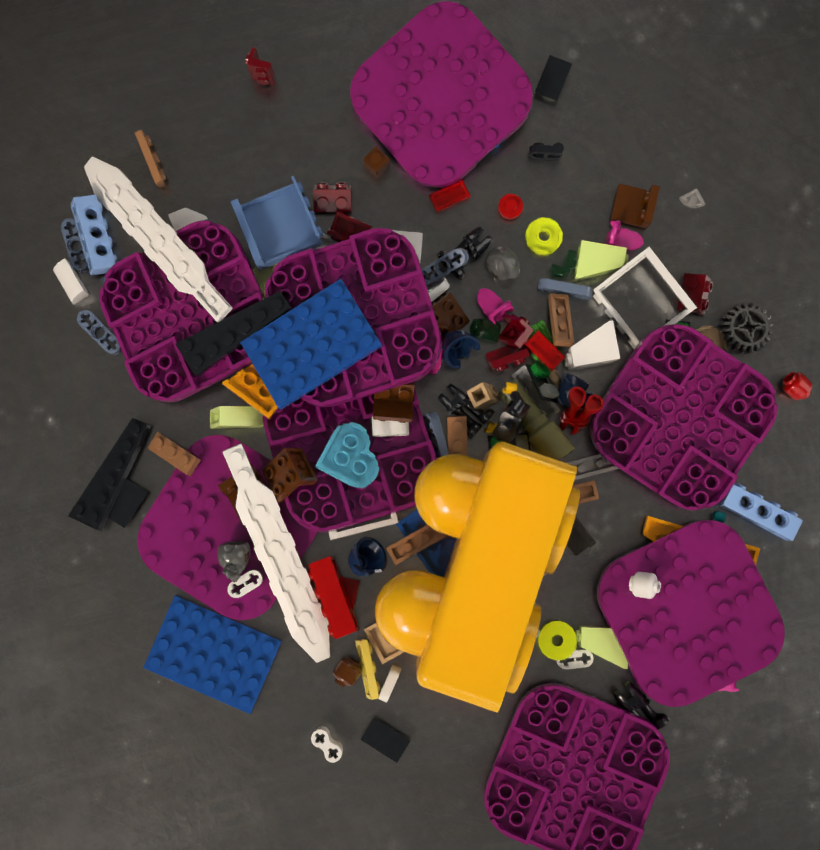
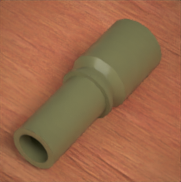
[498,379,575,460]

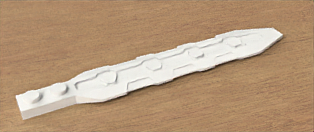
[84,156,233,322]
[223,443,330,663]

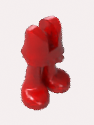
[559,386,604,435]

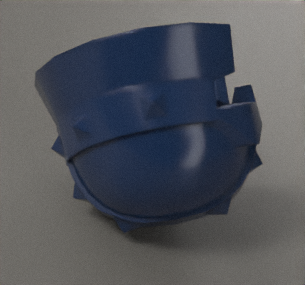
[442,330,480,368]
[557,373,593,408]
[348,537,387,578]

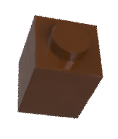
[363,146,390,179]

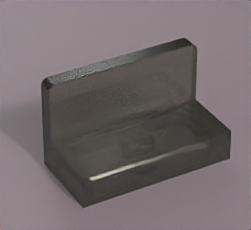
[567,517,596,556]

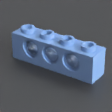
[71,195,118,276]
[718,483,803,541]

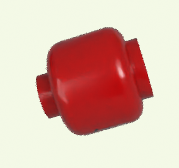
[782,372,813,400]

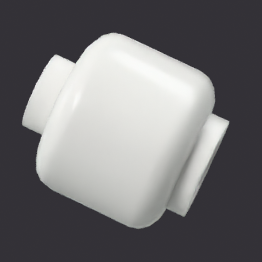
[629,571,661,599]

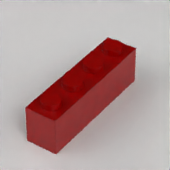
[308,556,360,639]

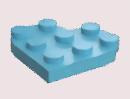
[315,422,379,488]

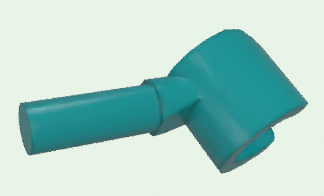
[712,511,727,523]

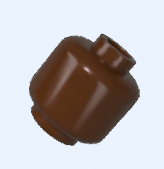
[333,656,362,687]

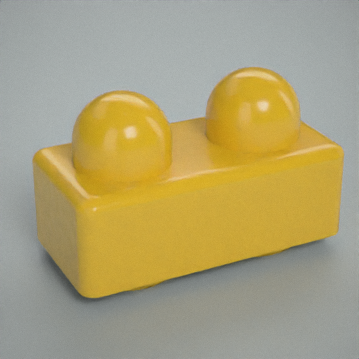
[375,442,580,713]

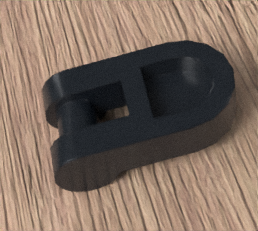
[529,143,564,161]

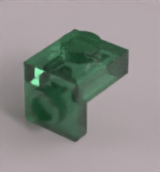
[549,249,578,278]
[470,318,501,343]

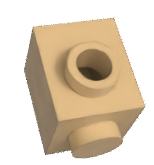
[467,382,499,410]

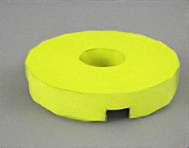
[525,217,563,255]
[538,621,577,661]

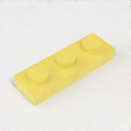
[355,639,380,700]

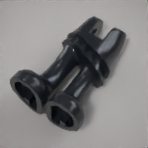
[437,226,493,280]
[438,383,495,439]
[613,681,670,729]

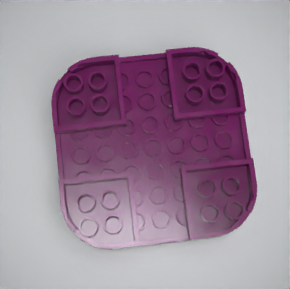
[350,1,533,188]
[99,221,265,402]
[265,228,442,407]
[590,325,778,510]
[263,388,436,532]
[137,435,318,620]
[597,520,785,707]
[484,683,670,850]

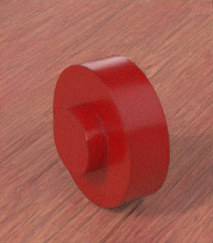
[498,194,523,220]

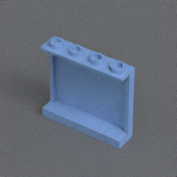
[230,175,324,271]

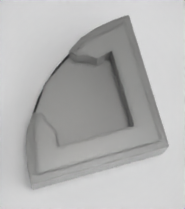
[679,188,706,208]

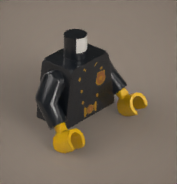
[484,382,531,443]

